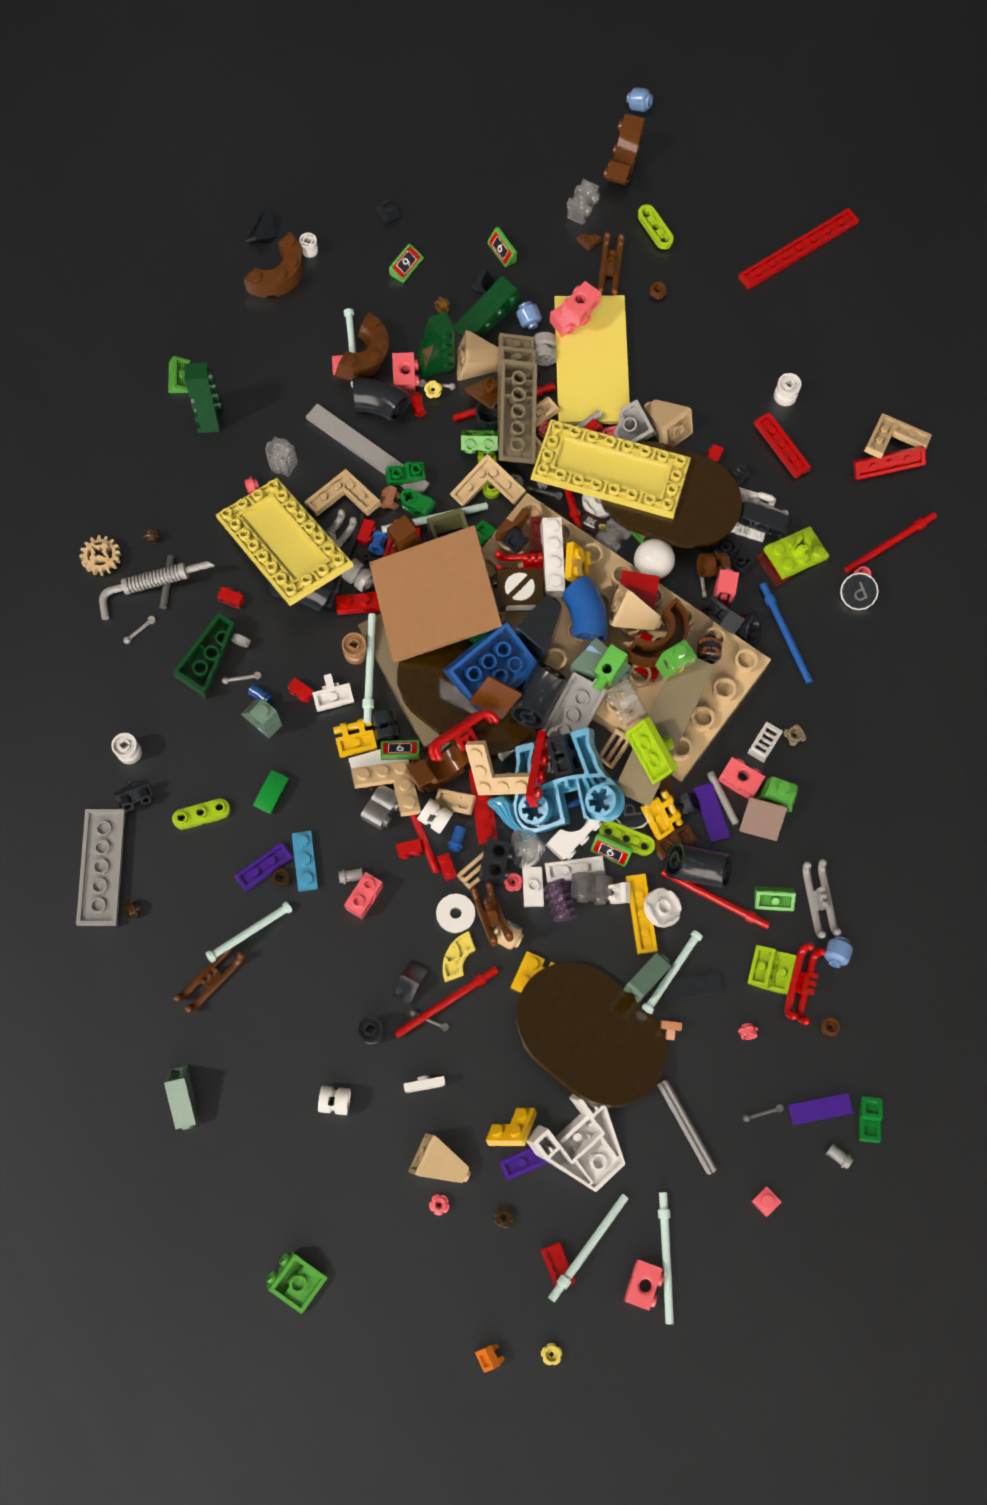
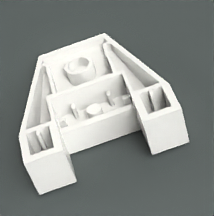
[527,1094,625,1192]

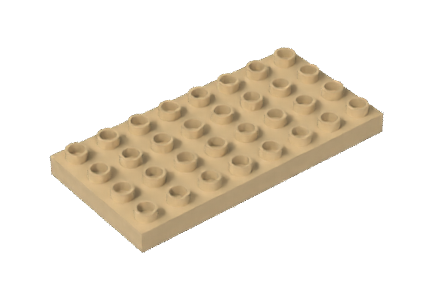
[482,493,771,782]

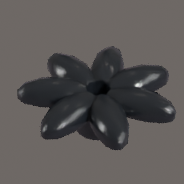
[355,548,379,568]

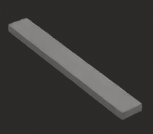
[306,404,430,495]

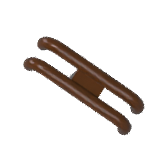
[597,232,625,296]
[470,881,514,947]
[173,947,245,1013]

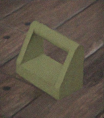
[426,508,469,540]

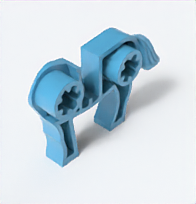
[487,727,625,833]

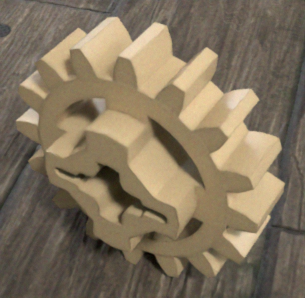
[79,535,122,576]

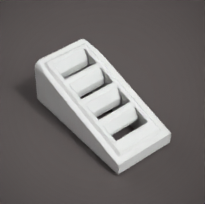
[747,722,783,763]

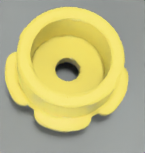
[424,380,442,398]
[541,1343,562,1365]

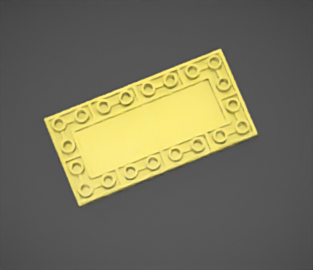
[554,295,630,425]
[531,419,691,519]
[216,478,353,606]

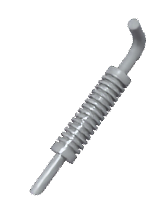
[99,561,215,620]

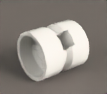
[774,373,801,406]
[111,733,142,764]
[417,798,453,834]
[318,1085,351,1115]

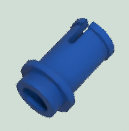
[248,684,273,704]
[448,826,466,852]

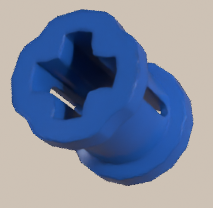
[368,530,388,555]

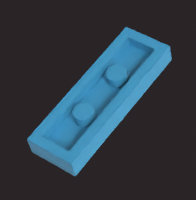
[292,831,318,892]

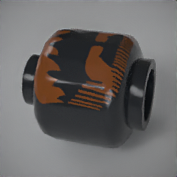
[697,635,722,664]

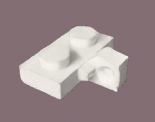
[312,674,354,712]

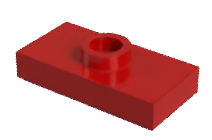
[540,1241,576,1286]

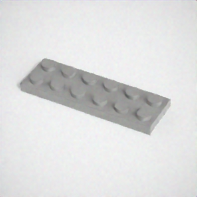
[535,672,608,785]
[76,809,126,926]

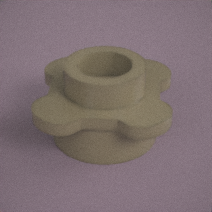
[783,725,806,746]

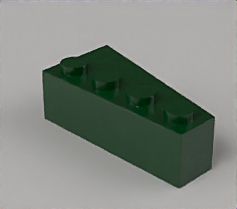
[453,276,522,338]
[416,311,455,379]
[185,362,222,433]
[173,612,235,699]

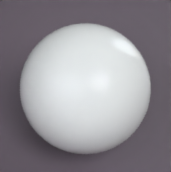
[634,539,675,579]

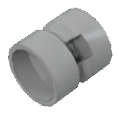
[534,332,557,366]
[342,558,374,593]

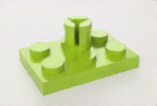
[763,527,829,579]
[625,716,678,785]

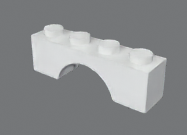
[540,517,565,597]
[545,819,603,861]

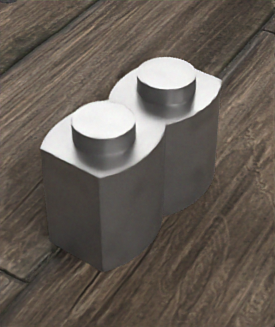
[361,785,399,830]
[571,872,613,905]

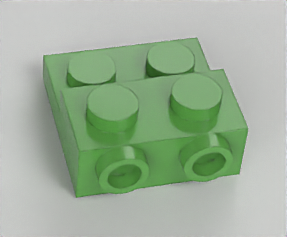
[461,430,498,454]
[266,1250,327,1314]

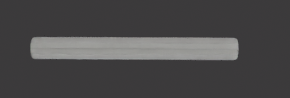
[658,1079,717,1175]

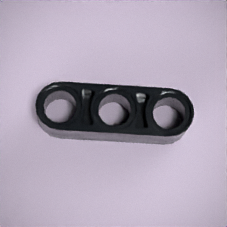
[738,502,792,539]

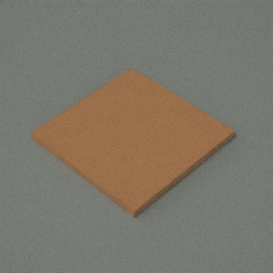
[369,525,503,663]

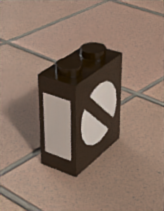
[493,568,544,612]

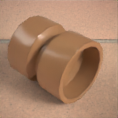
[342,633,367,664]

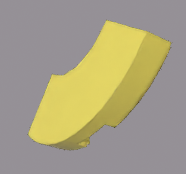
[443,931,476,983]

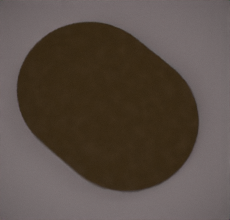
[600,441,742,548]
[397,638,534,755]
[515,962,666,1108]

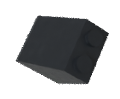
[516,595,562,663]

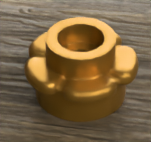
[434,297,450,313]

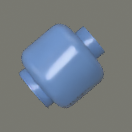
[627,87,653,112]
[516,301,542,330]
[824,936,853,968]

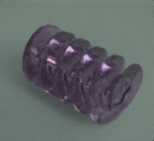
[543,878,578,923]

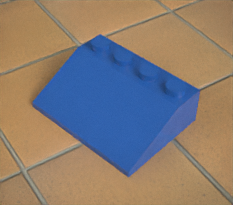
[443,622,537,711]

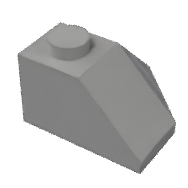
[614,400,657,442]

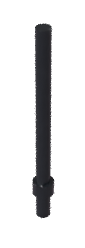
[325,510,367,608]

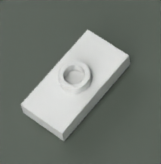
[522,867,544,907]
[404,1075,445,1093]

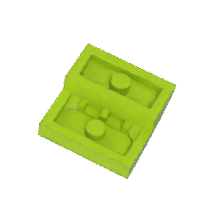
[747,945,796,995]

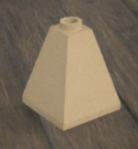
[457,330,498,381]
[644,399,693,447]
[607,584,662,630]
[408,1133,471,1183]

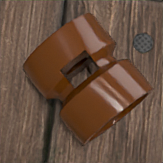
[697,552,731,578]

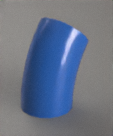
[562,576,609,641]

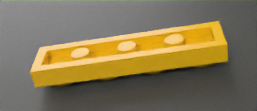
[625,874,658,955]

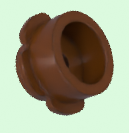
[649,282,667,299]
[821,1017,840,1037]

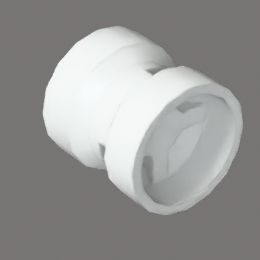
[299,233,318,258]

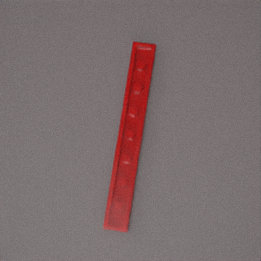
[738,208,859,290]

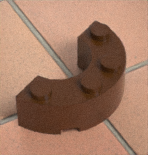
[603,113,645,186]
[244,232,304,298]
[335,312,389,380]
[387,515,423,553]
[625,597,689,668]
[406,745,469,792]

